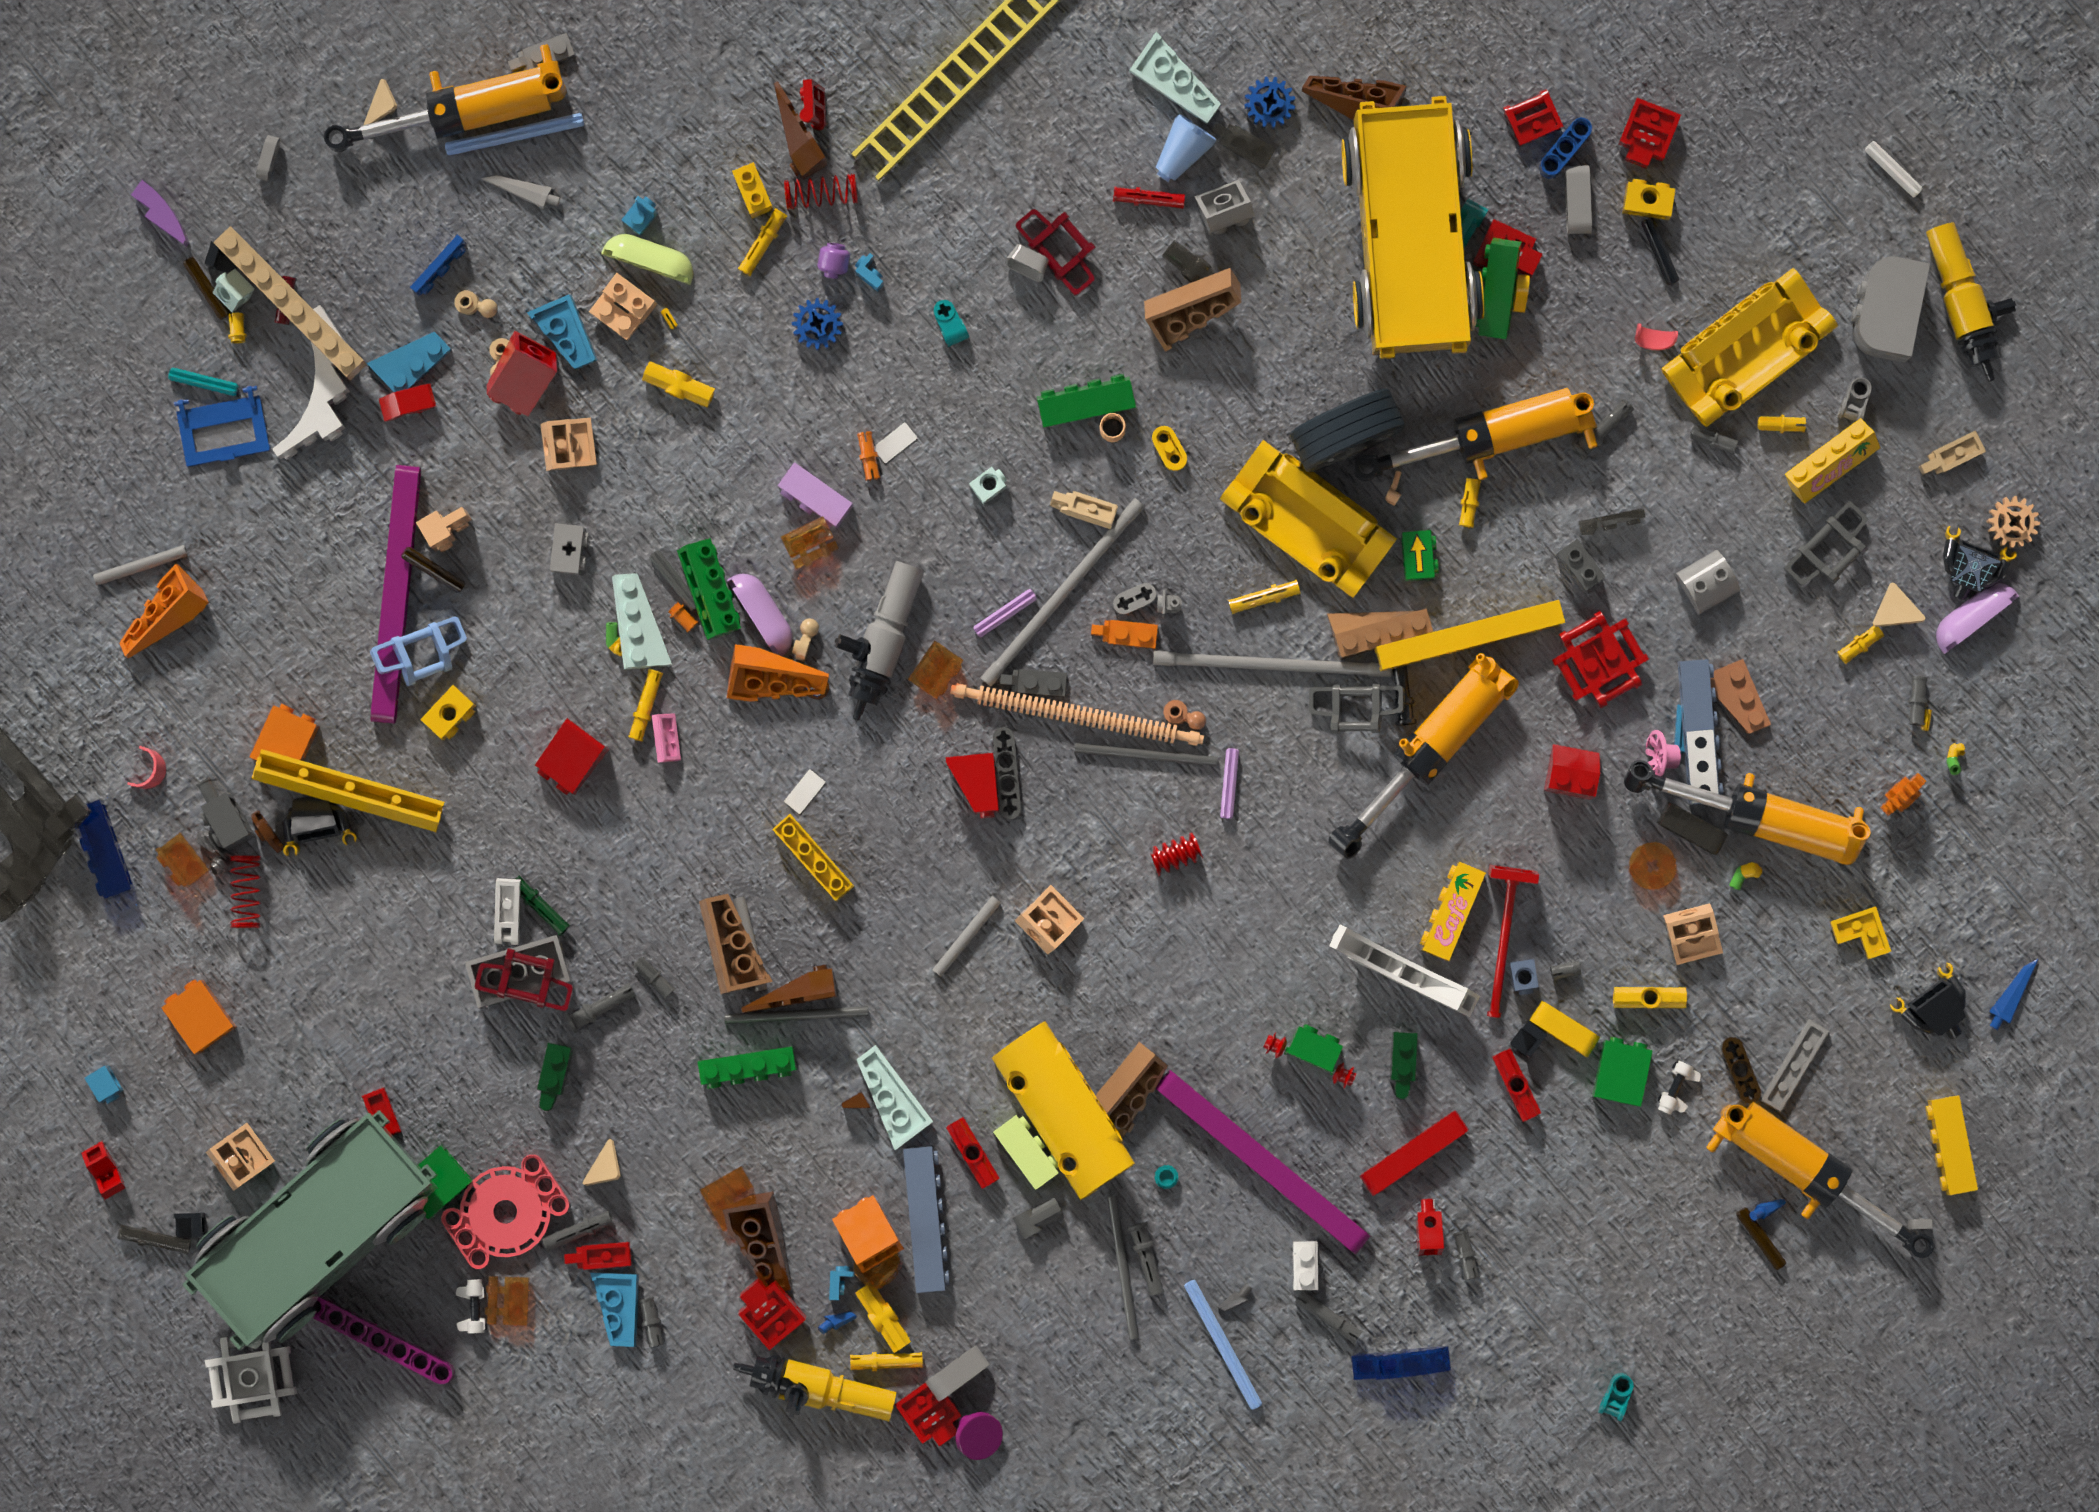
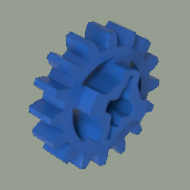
[1244,76,1295,129]
[792,298,843,351]

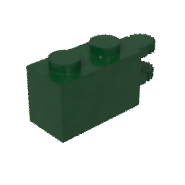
[1390,1032,1418,1100]
[537,1043,574,1111]

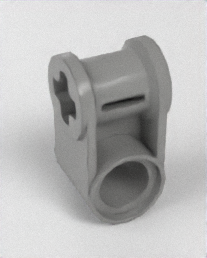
[1837,377,1872,422]

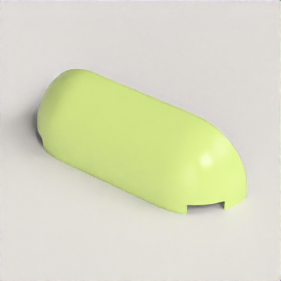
[601,234,693,285]

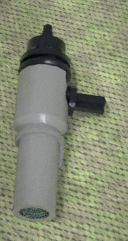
[835,561,924,721]

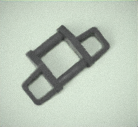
[1784,502,1868,586]
[1309,684,1405,734]

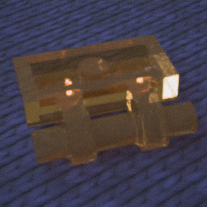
[781,516,839,569]
[485,1276,530,1326]

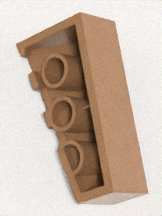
[1144,268,1241,352]
[1327,608,1433,659]
[699,894,773,994]
[1096,1042,1168,1145]

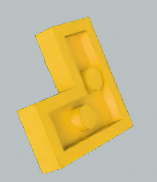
[1830,906,1891,959]

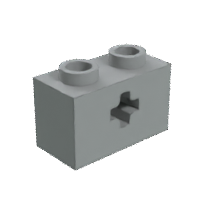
[550,523,589,576]

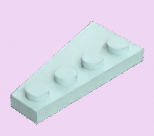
[1129,32,1221,125]
[612,573,672,670]
[856,1045,933,1150]

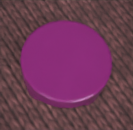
[956,1412,1003,1460]

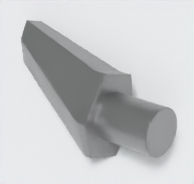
[1218,1284,1252,1312]

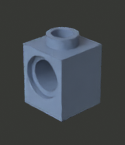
[1509,959,1539,995]

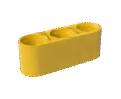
[1529,1001,1600,1058]

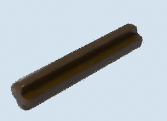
[183,257,230,320]
[401,547,465,593]
[1736,1207,1787,1270]

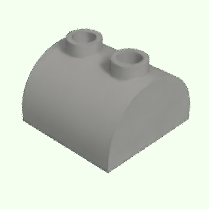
[1195,180,1255,234]
[1675,550,1740,615]

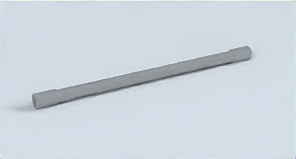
[980,498,1145,687]
[1153,651,1392,678]

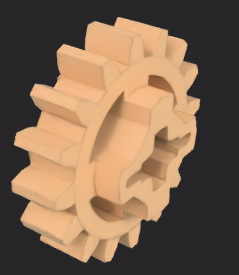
[1987,496,2040,549]

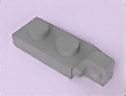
[508,33,576,73]

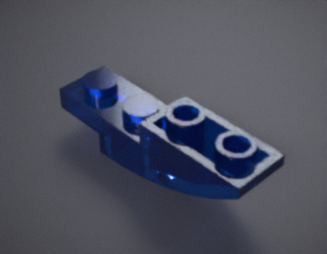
[1351,1346,1451,1380]

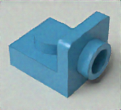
[622,196,658,236]
[855,253,884,292]
[829,1266,855,1300]

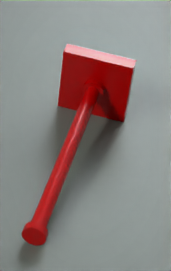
[1487,865,1539,1018]

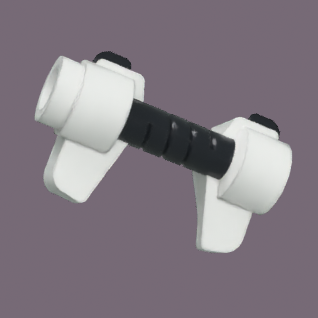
[1658,1061,1701,1115]
[456,1279,487,1333]

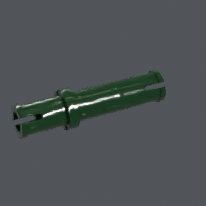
[515,875,571,936]

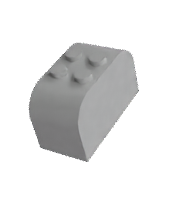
[1851,256,1930,363]

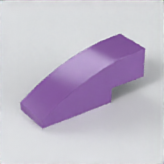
[131,180,189,247]

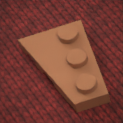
[1710,659,1771,734]

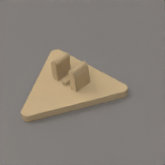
[363,79,397,125]
[1873,583,1925,627]
[583,1139,620,1186]

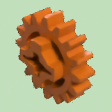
[1880,773,1926,816]

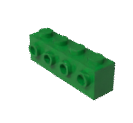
[1475,238,1522,339]
[1037,374,1136,428]
[677,538,741,640]
[697,1046,797,1089]

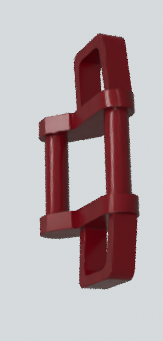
[1015,209,1096,296]
[474,948,574,1011]

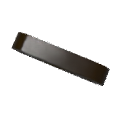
[1720,1037,1761,1103]

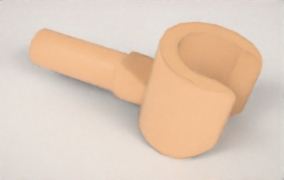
[1385,471,1401,506]

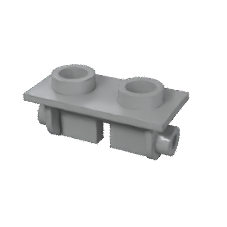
[1157,590,1182,618]

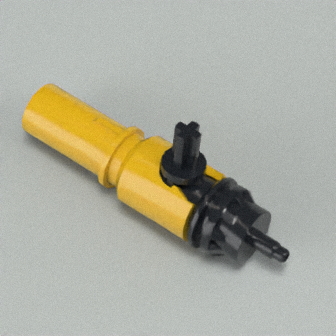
[1926,222,2016,382]
[733,1356,897,1422]

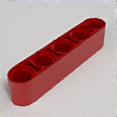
[1359,1110,1469,1196]

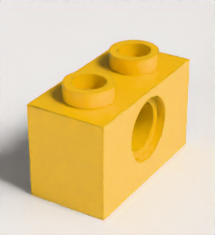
[732,162,773,219]
[1622,179,1675,220]
[420,685,476,740]

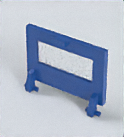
[174,386,271,467]

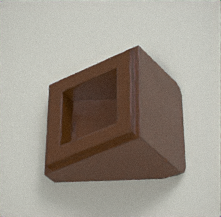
[842,1092,871,1108]

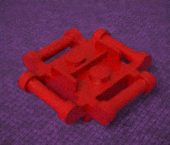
[1552,611,1649,709]

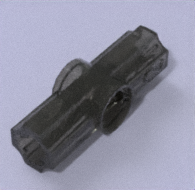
[1162,240,1216,283]

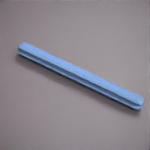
[445,113,584,155]
[1184,1280,1262,1410]

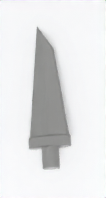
[481,175,561,209]

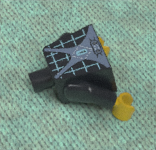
[1943,526,2017,600]

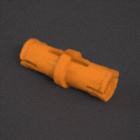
[857,431,881,481]

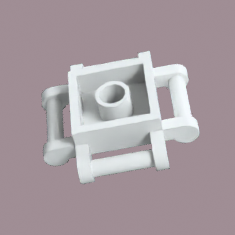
[205,1337,297,1424]

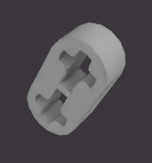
[256,135,280,181]
[1113,583,1156,615]

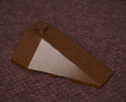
[774,81,828,180]

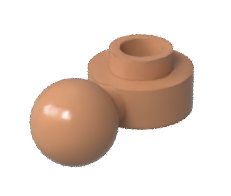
[1164,700,1206,730]

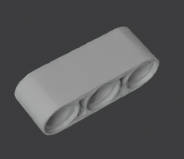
[1564,165,1592,234]
[925,1345,990,1402]

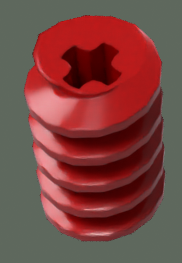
[1150,833,1203,876]

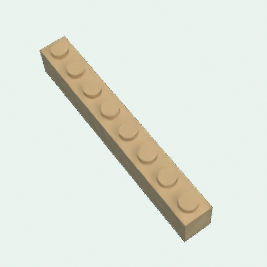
[213,226,367,381]

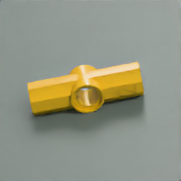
[642,361,716,408]
[1613,987,1687,1009]
[855,1281,911,1353]

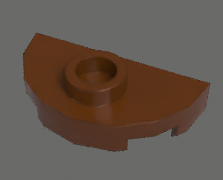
[250,810,285,853]

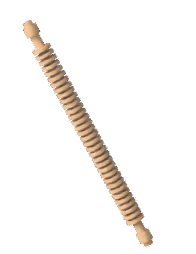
[950,683,1204,746]

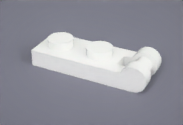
[494,878,521,945]

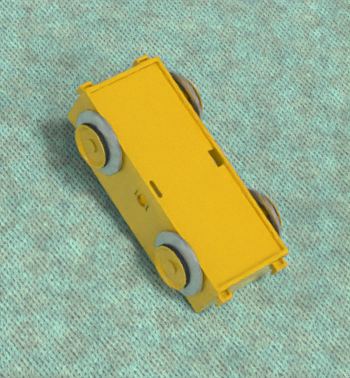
[1341,96,1484,359]

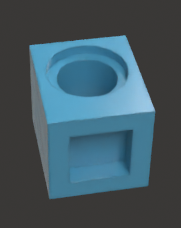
[85,1065,123,1104]

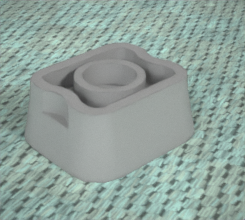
[1005,244,1049,282]

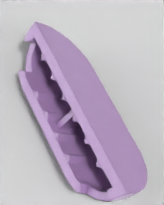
[727,574,793,657]
[1936,583,2019,654]

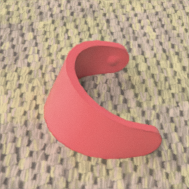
[1635,323,1678,350]
[127,746,166,789]

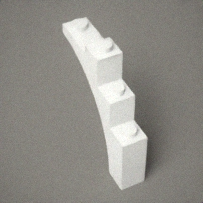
[273,305,350,460]
[1329,925,1480,1017]

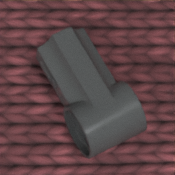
[1013,1197,1064,1239]

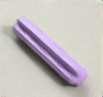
[974,589,1037,637]
[1220,748,1239,819]

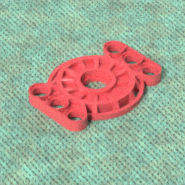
[441,1154,570,1269]

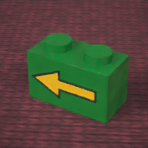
[1401,530,1439,582]

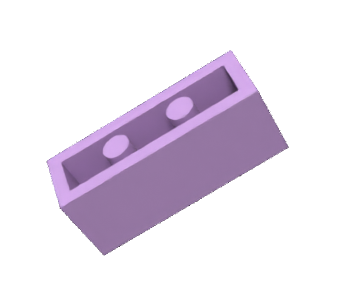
[778,462,853,529]

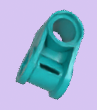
[934,300,970,347]
[1598,1373,1634,1422]

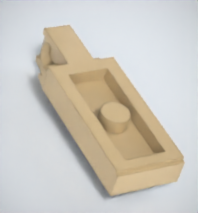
[1919,430,1986,475]
[1050,491,1118,529]

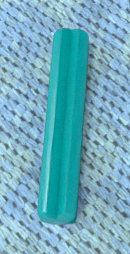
[168,367,238,396]

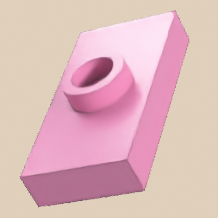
[652,713,681,763]

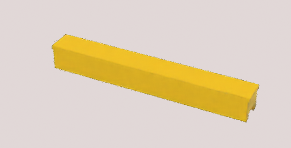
[1374,600,1565,672]
[252,749,444,832]

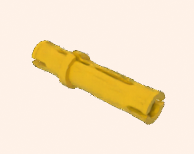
[738,208,788,277]
[1228,579,1301,614]
[628,669,663,742]
[850,1352,923,1371]

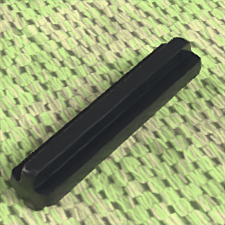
[1641,217,1679,285]

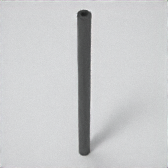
[1074,743,1218,766]
[724,1006,868,1024]
[1107,1196,1139,1340]

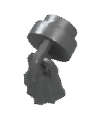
[196,830,235,877]

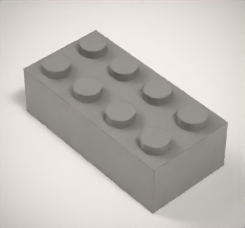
[465,935,573,1009]

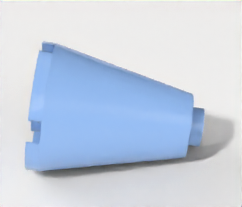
[1156,114,1217,182]

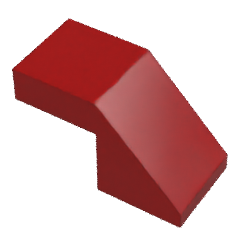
[379,384,436,422]
[81,1141,126,1200]

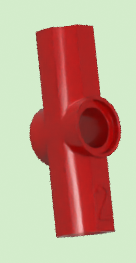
[1492,1048,1541,1122]
[946,1117,1000,1189]

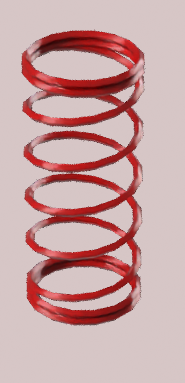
[784,173,858,210]
[230,855,261,928]

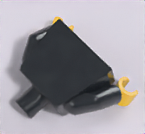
[282,794,357,856]
[1890,963,1966,1039]

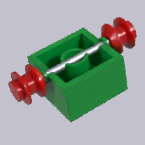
[1263,1024,1357,1089]

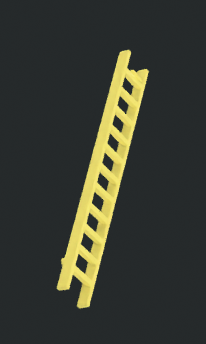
[851,0,1060,182]

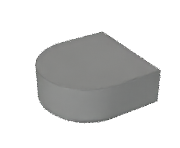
[1907,1219,1933,1229]

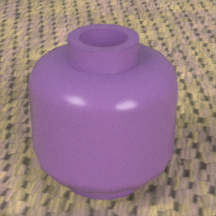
[817,243,850,279]

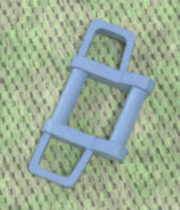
[370,616,467,686]

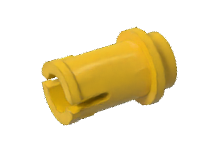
[228,312,247,344]

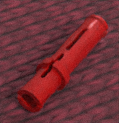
[1113,186,1185,209]

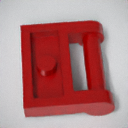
[799,79,826,131]
[1503,89,1564,147]

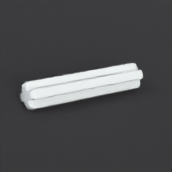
[1865,141,1923,197]

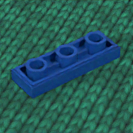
[410,234,466,296]

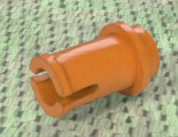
[668,602,698,633]

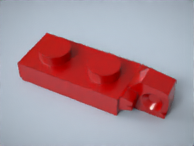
[564,1242,632,1270]

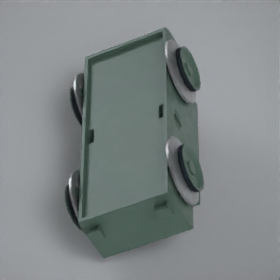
[182,1110,438,1350]

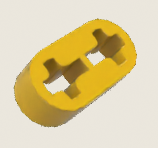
[1513,275,1530,313]

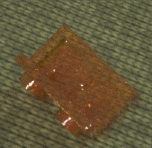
[908,640,963,699]
[155,833,210,888]

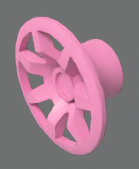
[1646,730,1681,777]

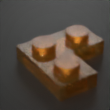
[700,1166,753,1231]

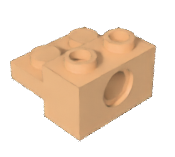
[589,273,657,341]
[540,417,597,471]
[416,507,472,552]
[1015,885,1084,954]
[1663,903,1723,965]
[206,1123,275,1191]

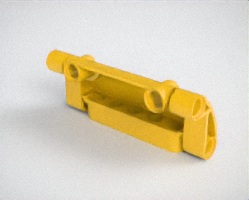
[1661,268,1838,427]
[1219,440,1397,598]
[992,1021,1135,1200]

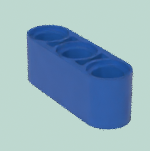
[1539,117,1592,179]

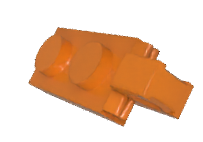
[1091,620,1158,649]

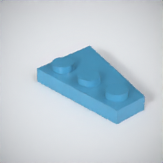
[527,294,598,370]
[367,332,452,392]
[590,1272,639,1347]

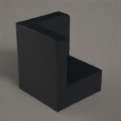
[204,241,237,273]
[1510,1021,1547,1058]
[172,1212,205,1237]

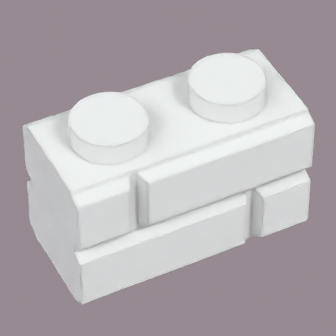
[1293,1241,1318,1290]

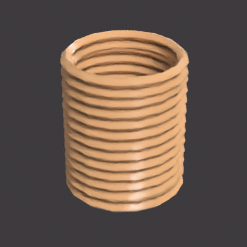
[1100,413,1126,442]

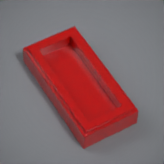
[362,1087,402,1135]

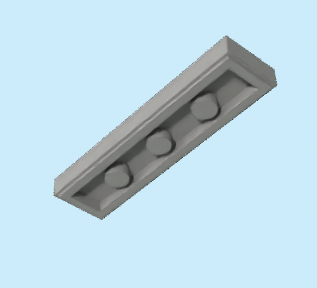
[1760,1019,1830,1113]

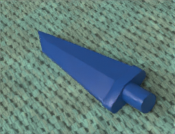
[1989,959,2038,1031]

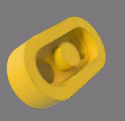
[1152,426,1187,471]

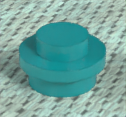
[1154,1165,1178,1189]

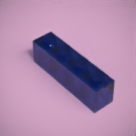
[71,799,135,900]

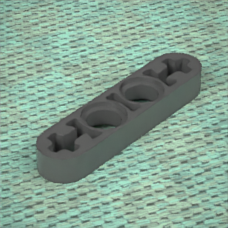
[993,727,1021,820]

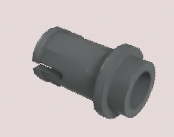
[1550,959,1582,981]

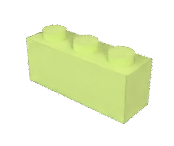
[993,1115,1059,1190]

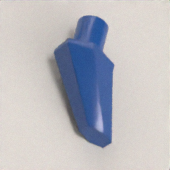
[1750,1199,1786,1221]
[818,1311,857,1335]

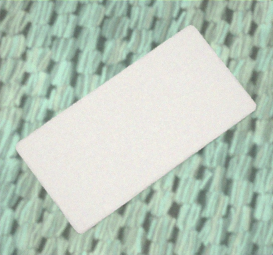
[874,422,917,463]
[784,770,825,814]

